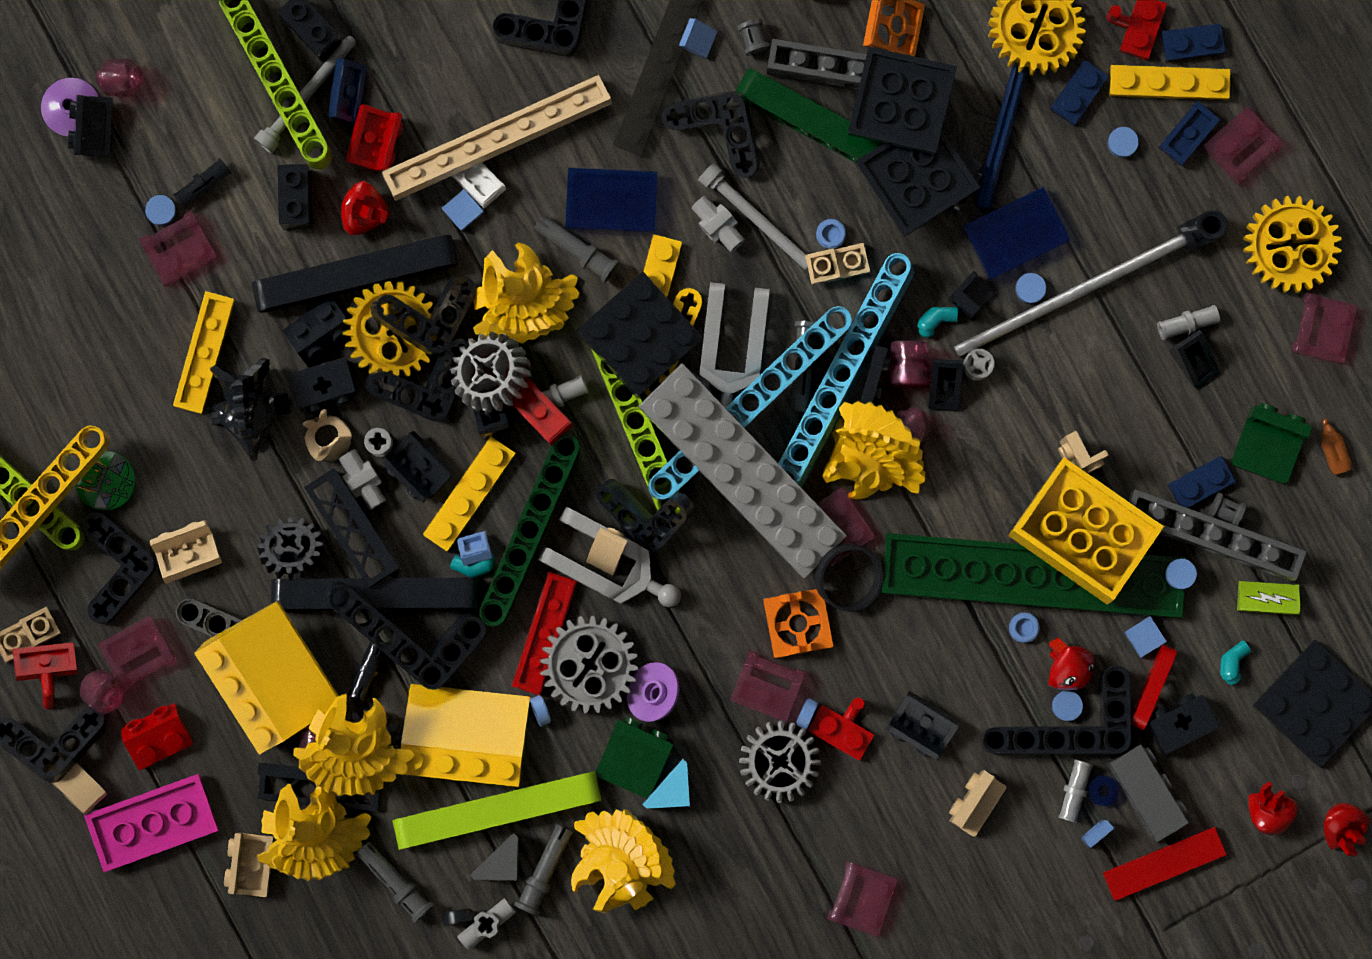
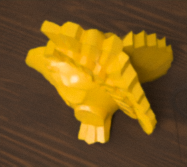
[472,242,579,344]
[822,401,925,500]
[293,694,414,796]
[257,784,371,881]
[571,809,676,913]

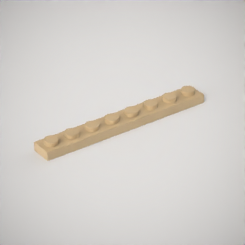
[382,75,612,201]

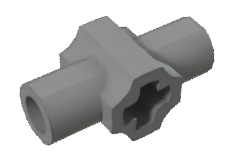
[691,195,745,252]
[339,449,386,510]
[457,898,516,951]

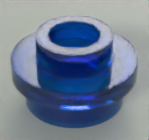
[1088,776,1118,806]

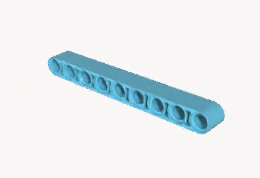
[778,253,914,488]
[648,306,852,501]

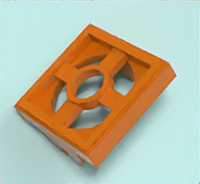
[863,0,925,57]
[763,589,833,658]

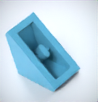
[642,759,690,809]

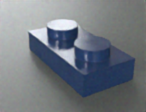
[1161,23,1225,63]
[328,59,367,124]
[1050,59,1109,126]
[1158,101,1220,166]
[1167,456,1236,508]

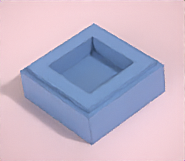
[679,18,717,58]
[442,189,484,232]
[457,531,492,566]
[1124,616,1166,658]
[1081,820,1114,848]

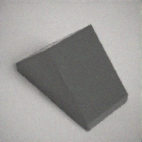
[470,833,519,881]

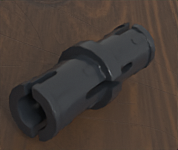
[173,158,232,209]
[347,641,384,702]

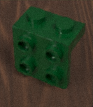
[1231,403,1313,484]
[596,717,673,798]

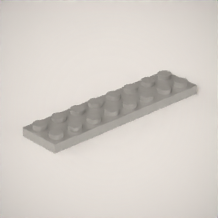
[638,364,846,578]

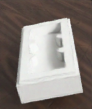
[452,162,506,208]

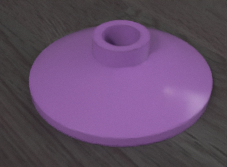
[41,78,99,137]
[627,662,679,722]

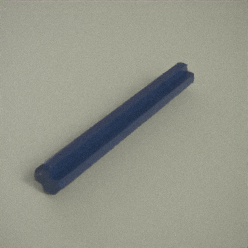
[975,65,1028,209]

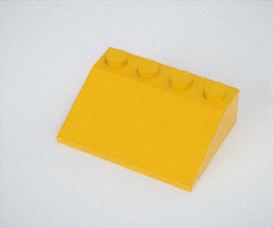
[1008,457,1164,605]
[194,601,339,755]
[401,684,530,787]

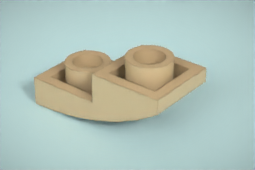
[805,243,871,285]
[586,527,627,575]
[0,606,60,664]
[45,751,107,815]

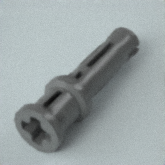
[534,214,620,283]
[790,321,817,413]
[513,824,573,917]
[356,841,434,924]

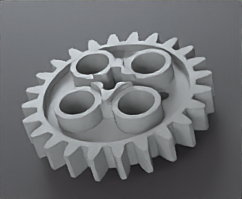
[540,616,638,713]

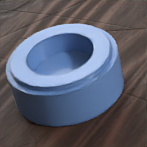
[1107,127,1138,158]
[145,195,177,226]
[816,219,846,250]
[1015,273,1046,304]
[1165,559,1197,589]
[1009,613,1040,643]
[1052,691,1083,721]
[529,695,551,727]
[796,698,818,730]

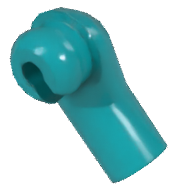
[917,307,958,338]
[450,553,495,578]
[1220,640,1252,685]

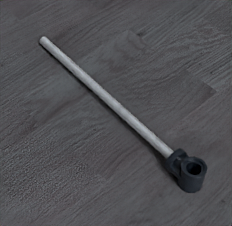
[954,210,1227,357]

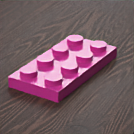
[84,774,220,872]

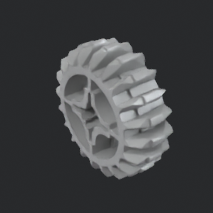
[450,331,531,413]
[739,721,821,803]

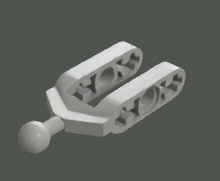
[699,282,770,408]
[537,507,681,608]

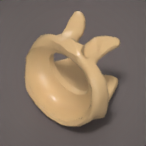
[302,409,352,462]

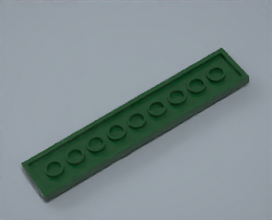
[881,533,1187,618]

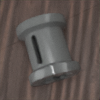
[737,18,771,56]
[1208,492,1247,526]

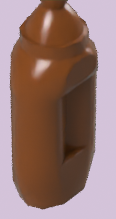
[1321,419,1352,475]

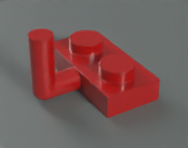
[1106,0,1167,61]
[13,642,77,710]
[807,697,874,761]

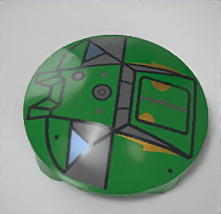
[75,451,135,511]

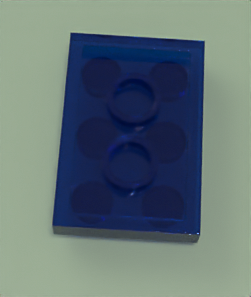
[565,168,658,233]
[963,187,1071,280]

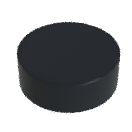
[443,908,474,927]

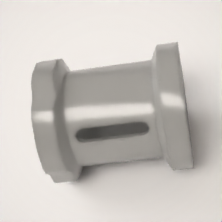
[364,428,394,457]

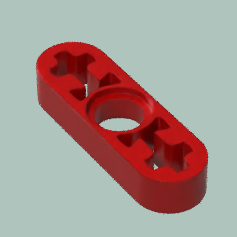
[1131,644,1177,731]

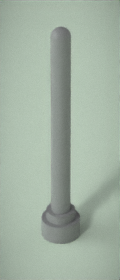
[253,36,355,154]
[698,162,808,270]

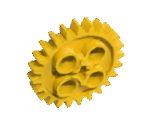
[988,0,1086,75]
[1243,196,1342,293]
[343,281,438,378]

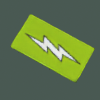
[1237,581,1300,615]

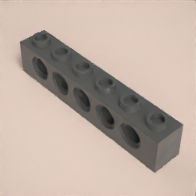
[767,39,867,90]
[1128,489,1307,582]

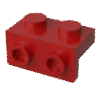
[345,104,403,172]
[121,703,193,771]

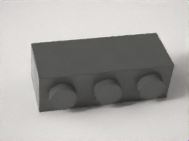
[1106,745,1189,842]

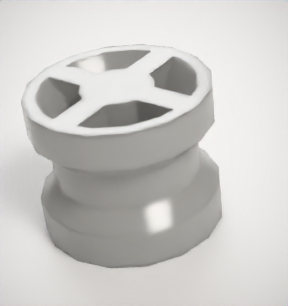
[963,349,994,381]

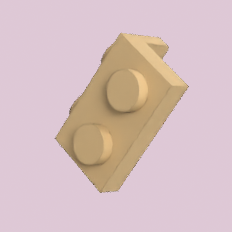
[1058,431,1109,474]
[150,520,222,584]
[949,770,1006,837]
[224,833,275,897]

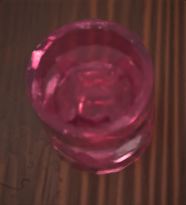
[890,341,929,387]

